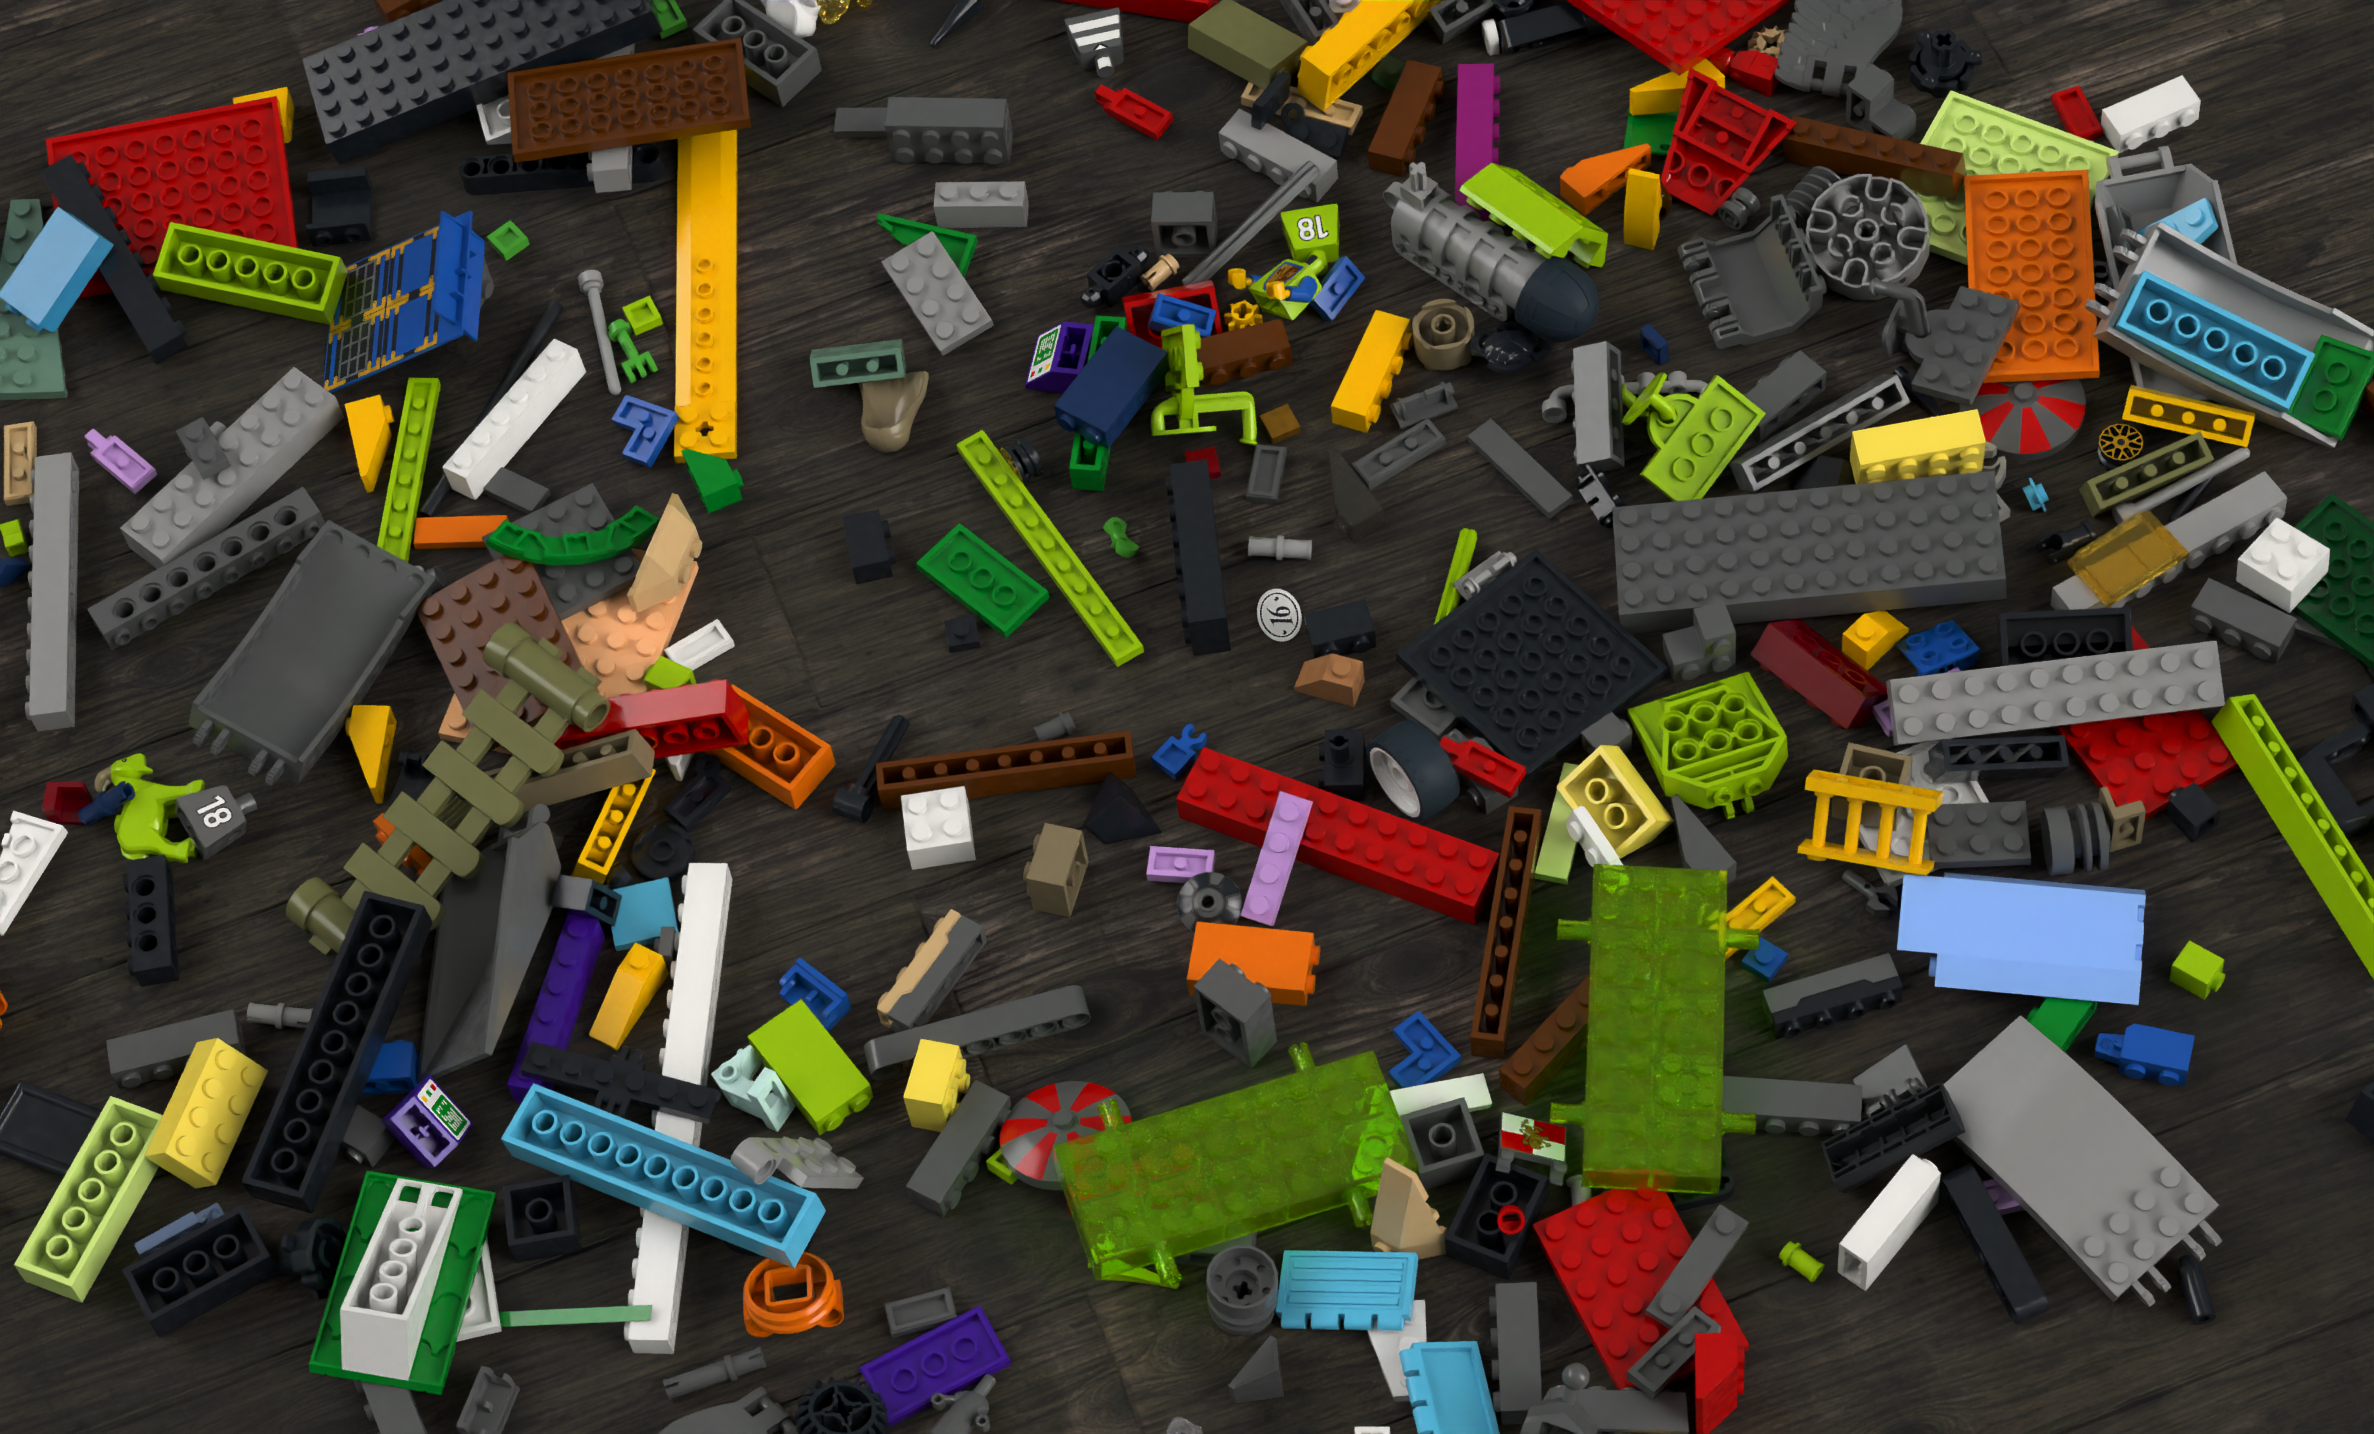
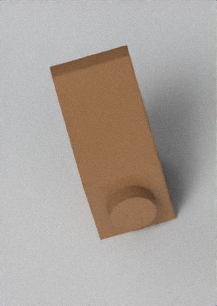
[1294,653,1365,707]

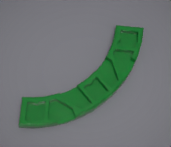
[486,505,660,566]

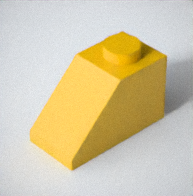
[1842,610,1909,671]

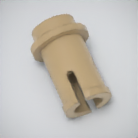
[1140,254,1180,291]

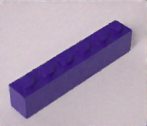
[507,914,605,1103]

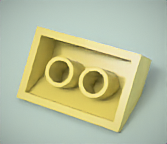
[1556,745,1674,859]

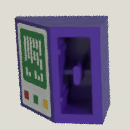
[1025,321,1094,393]
[381,1075,473,1169]

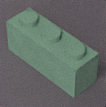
[810,339,906,388]

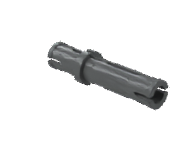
[663,1346,767,1400]

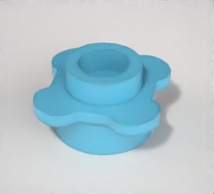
[2022,478,2049,512]

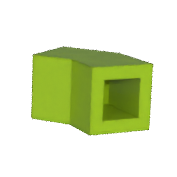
[0,519,29,557]

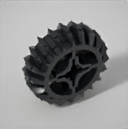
[795,1376,888,1434]

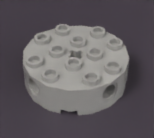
[1805,174,1930,300]

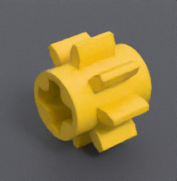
[1224,300,1263,331]

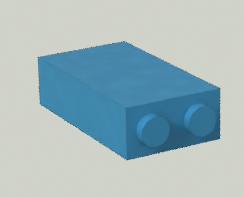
[0,207,114,333]

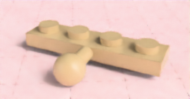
[1241,82,1363,135]

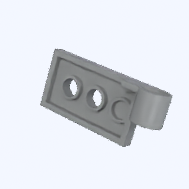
[731,1136,864,1189]

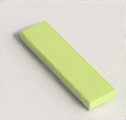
[1535,762,1579,885]

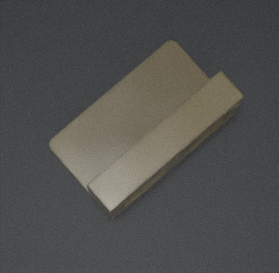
[2098,787,2146,852]

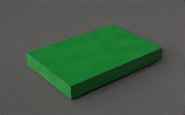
[2285,334,2374,441]

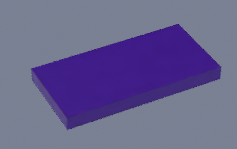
[859,1305,1012,1427]

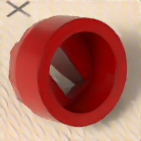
[1497,1204,1525,1234]

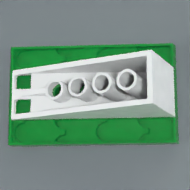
[309,1171,496,1395]

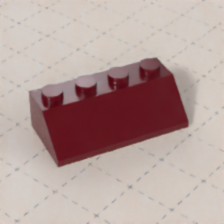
[1750,618,1888,729]

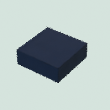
[1640,323,1669,366]

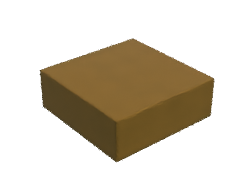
[1260,404,1301,444]

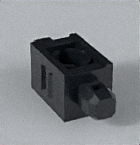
[1080,246,1149,309]

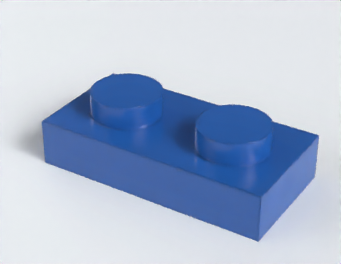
[1309,256,1365,322]

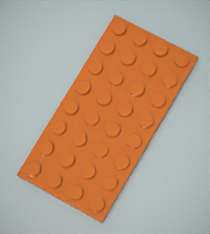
[1964,170,2100,383]

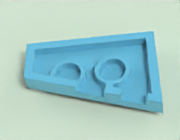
[2136,198,2219,244]

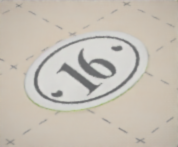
[1257,589,1302,642]

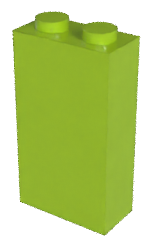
[748,999,873,1135]

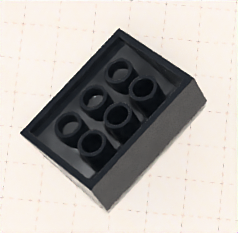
[1997,607,2133,666]

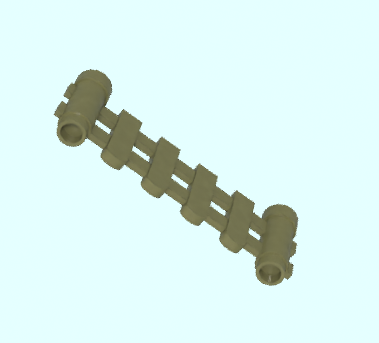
[286,622,610,957]

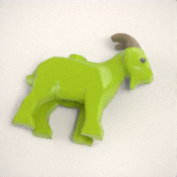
[94,753,205,863]

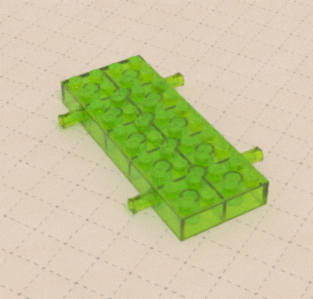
[1550,864,1759,1194]
[1053,1042,1419,1287]

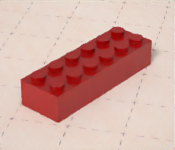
[546,679,749,759]

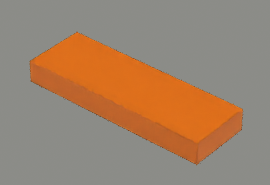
[413,515,509,549]

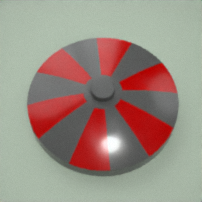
[1959,379,2086,461]
[1000,1081,1134,1191]

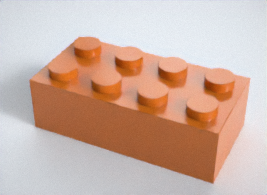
[703,684,836,810]

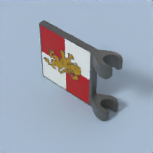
[1496,1112,1567,1186]

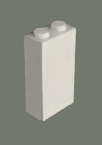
[1838,1154,1941,1291]

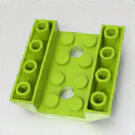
[1459,163,1608,268]

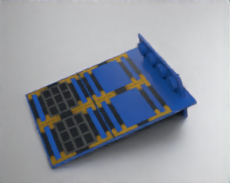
[323,211,485,393]

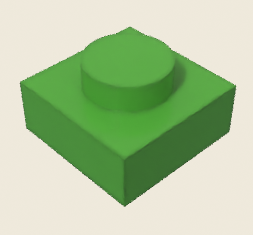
[487,220,530,261]

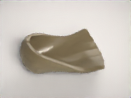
[858,371,929,453]

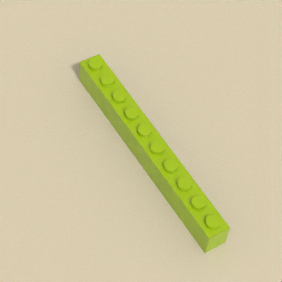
[2211,694,2374,979]

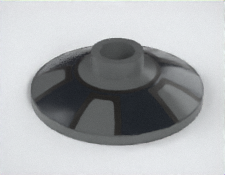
[1177,872,1242,933]

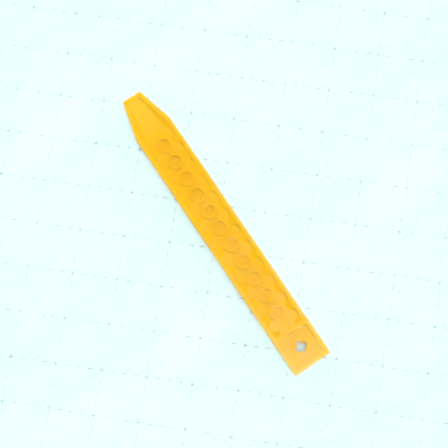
[674,130,737,463]

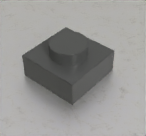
[654,927,678,971]

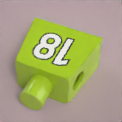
[1280,203,1340,276]

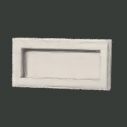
[664,619,735,671]

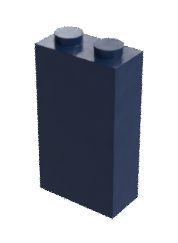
[1054,326,1170,449]

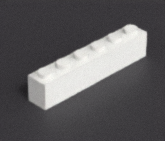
[442,339,586,500]

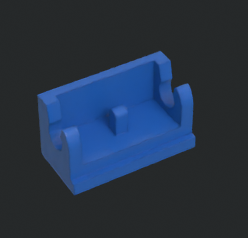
[779,957,851,1032]

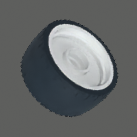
[1366,719,1460,823]

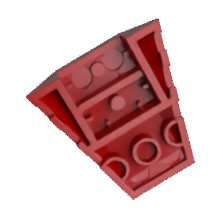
[1660,68,1797,216]

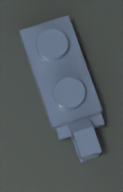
[134,1203,224,1259]

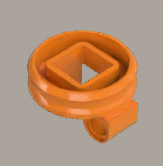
[743,1252,844,1337]

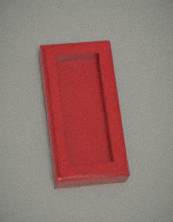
[2051,86,2103,141]

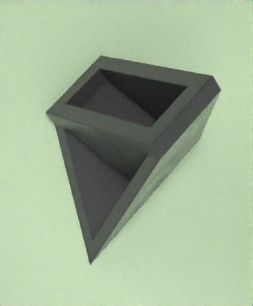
[1228,1335,1284,1403]

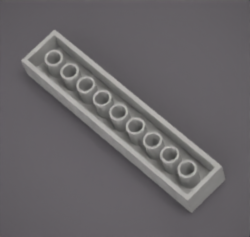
[1886,641,2225,746]

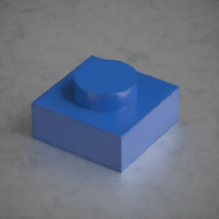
[1741,937,1788,984]

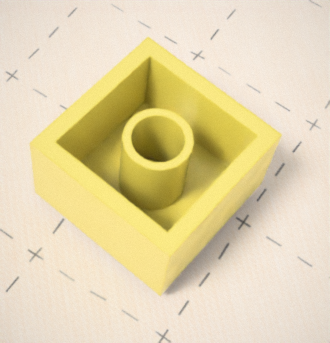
[903,1039,970,1132]

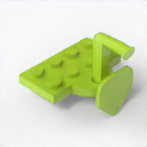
[1151,324,1257,446]
[1621,372,1766,502]

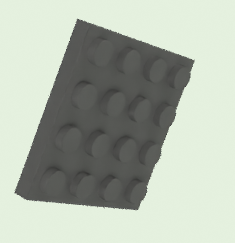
[482,483,640,621]

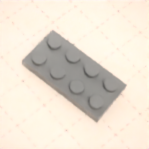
[881,231,994,356]

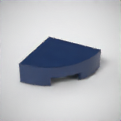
[0,557,29,587]

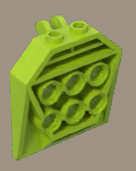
[1627,671,1788,820]

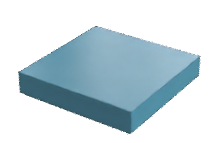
[611,877,679,951]

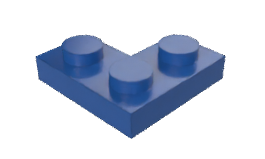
[611,395,680,468]
[1388,1011,1462,1089]

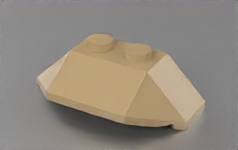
[627,493,702,613]

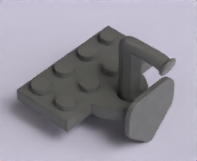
[1869,278,2020,407]

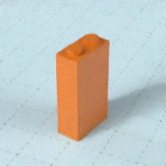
[1187,922,1320,1006]

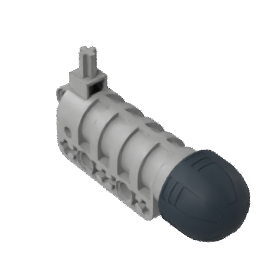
[1383,162,1599,342]

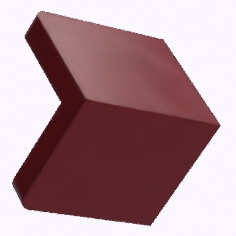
[42,782,92,825]

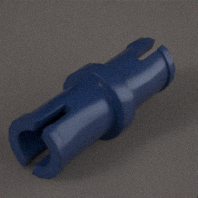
[78,781,135,827]

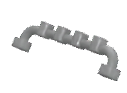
[1542,371,1708,423]

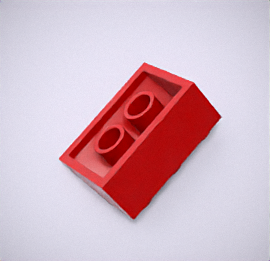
[1122,280,1223,349]
[1695,1333,1745,1434]

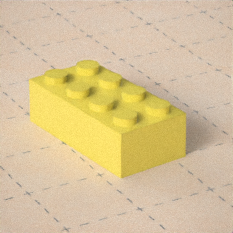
[1850,409,1986,484]
[144,1038,268,1189]

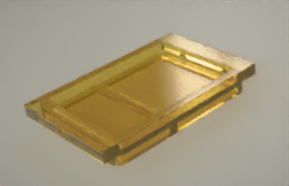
[2067,510,2189,608]

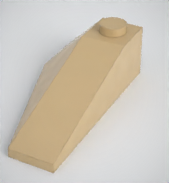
[1370,1157,1448,1259]

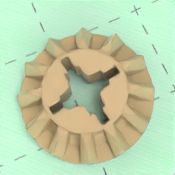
[1748,25,1788,58]

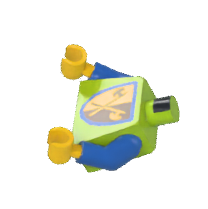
[1228,255,1324,320]

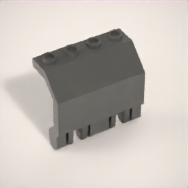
[1677,194,1826,349]

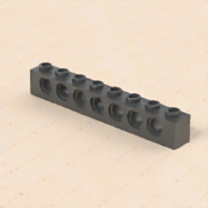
[87,487,325,651]

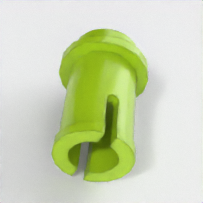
[1779,1241,1825,1283]

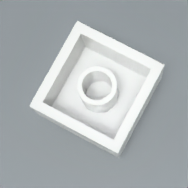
[2236,517,2330,613]
[901,786,976,870]

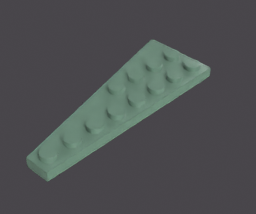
[0,199,68,400]

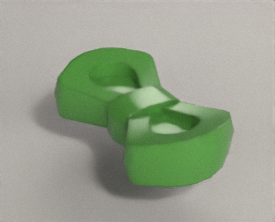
[1103,517,1139,558]

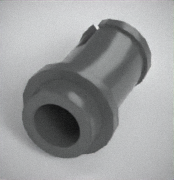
[1033,712,1076,742]

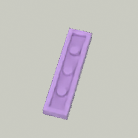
[1240,791,1313,926]

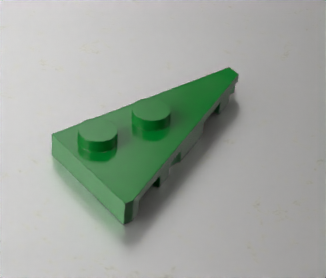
[876,213,978,278]

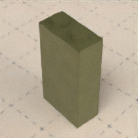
[1188,0,1308,90]

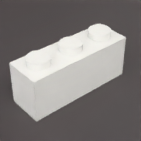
[2101,75,2201,153]

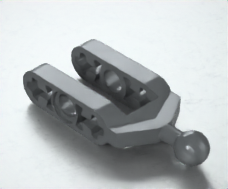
[1520,1362,1599,1434]

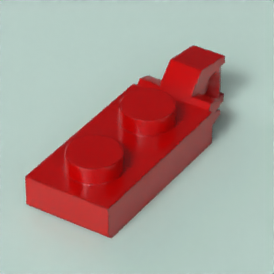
[1094,84,1174,141]
[1440,736,1526,798]

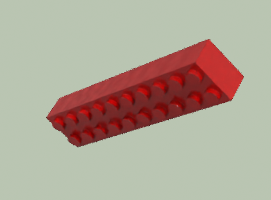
[1176,747,1500,925]

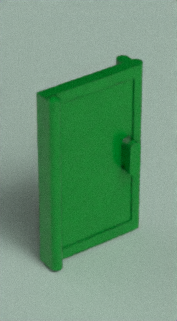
[1623,108,1679,156]

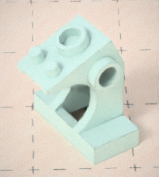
[711,1045,795,1132]

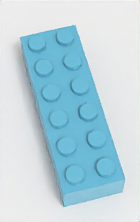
[2113,270,2315,413]

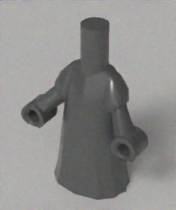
[925,1374,996,1434]

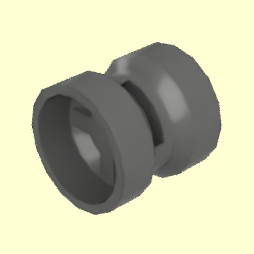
[1718,187,1760,230]

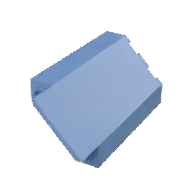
[1897,872,2146,1005]

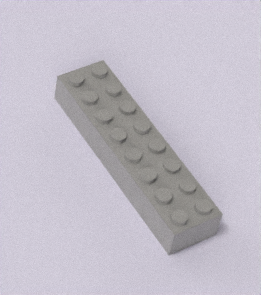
[120,367,344,569]

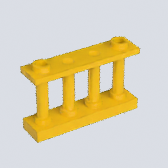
[1797,769,1943,876]

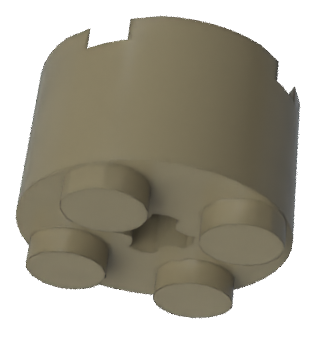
[1412,299,1475,371]

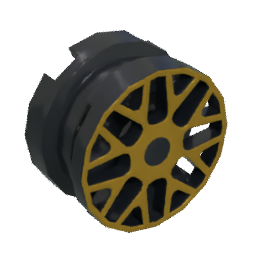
[2097,424,2143,471]
[1001,436,1044,484]

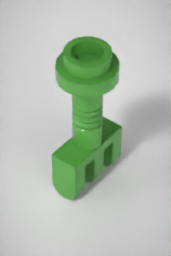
[608,319,658,383]

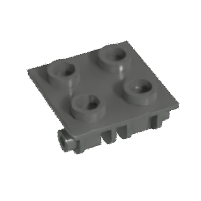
[1853,1044,1928,1120]

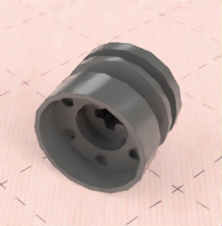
[2040,801,2111,876]
[1206,1245,1278,1335]

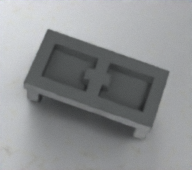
[456,1365,520,1434]

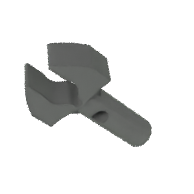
[1842,869,1898,917]

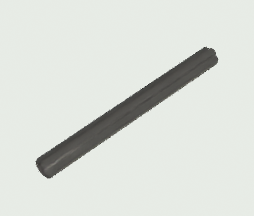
[1182,161,1320,285]

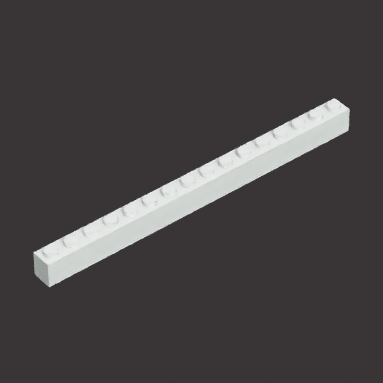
[624,863,732,1354]

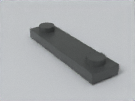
[1645,1204,1749,1330]

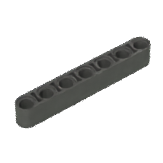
[863,985,1091,1081]

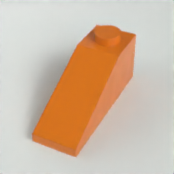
[1560,143,1651,216]

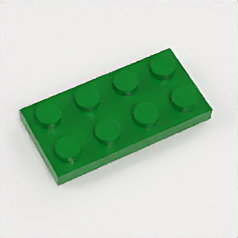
[916,523,1050,638]

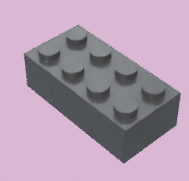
[692,0,822,107]
[885,97,1013,164]

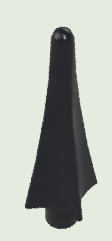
[930,0,985,48]
[1892,366,1945,417]

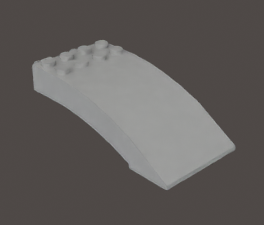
[2085,222,2374,449]
[1944,1015,2222,1307]

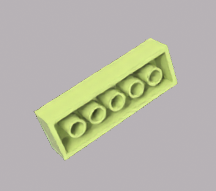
[14,1096,163,1303]

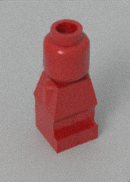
[1706,47,1779,98]

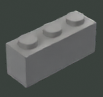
[933,181,1029,228]

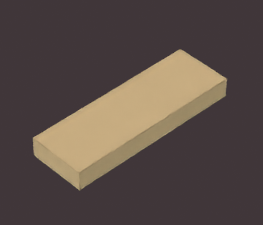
[4,421,37,506]

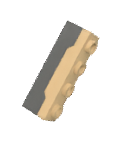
[877,909,987,1032]

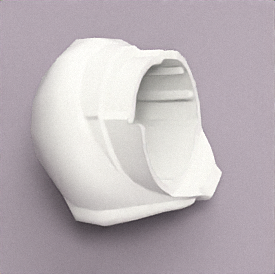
[761,0,821,38]

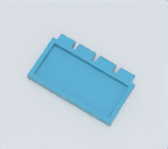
[1276,1250,1419,1331]
[1399,1341,1500,1434]

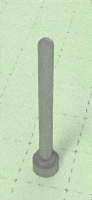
[578,270,621,395]
[2112,447,2250,530]

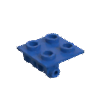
[1895,620,1981,677]

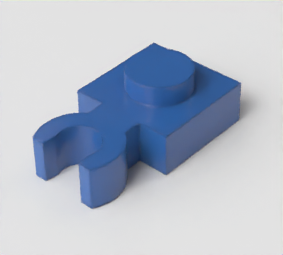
[1151,723,1207,781]

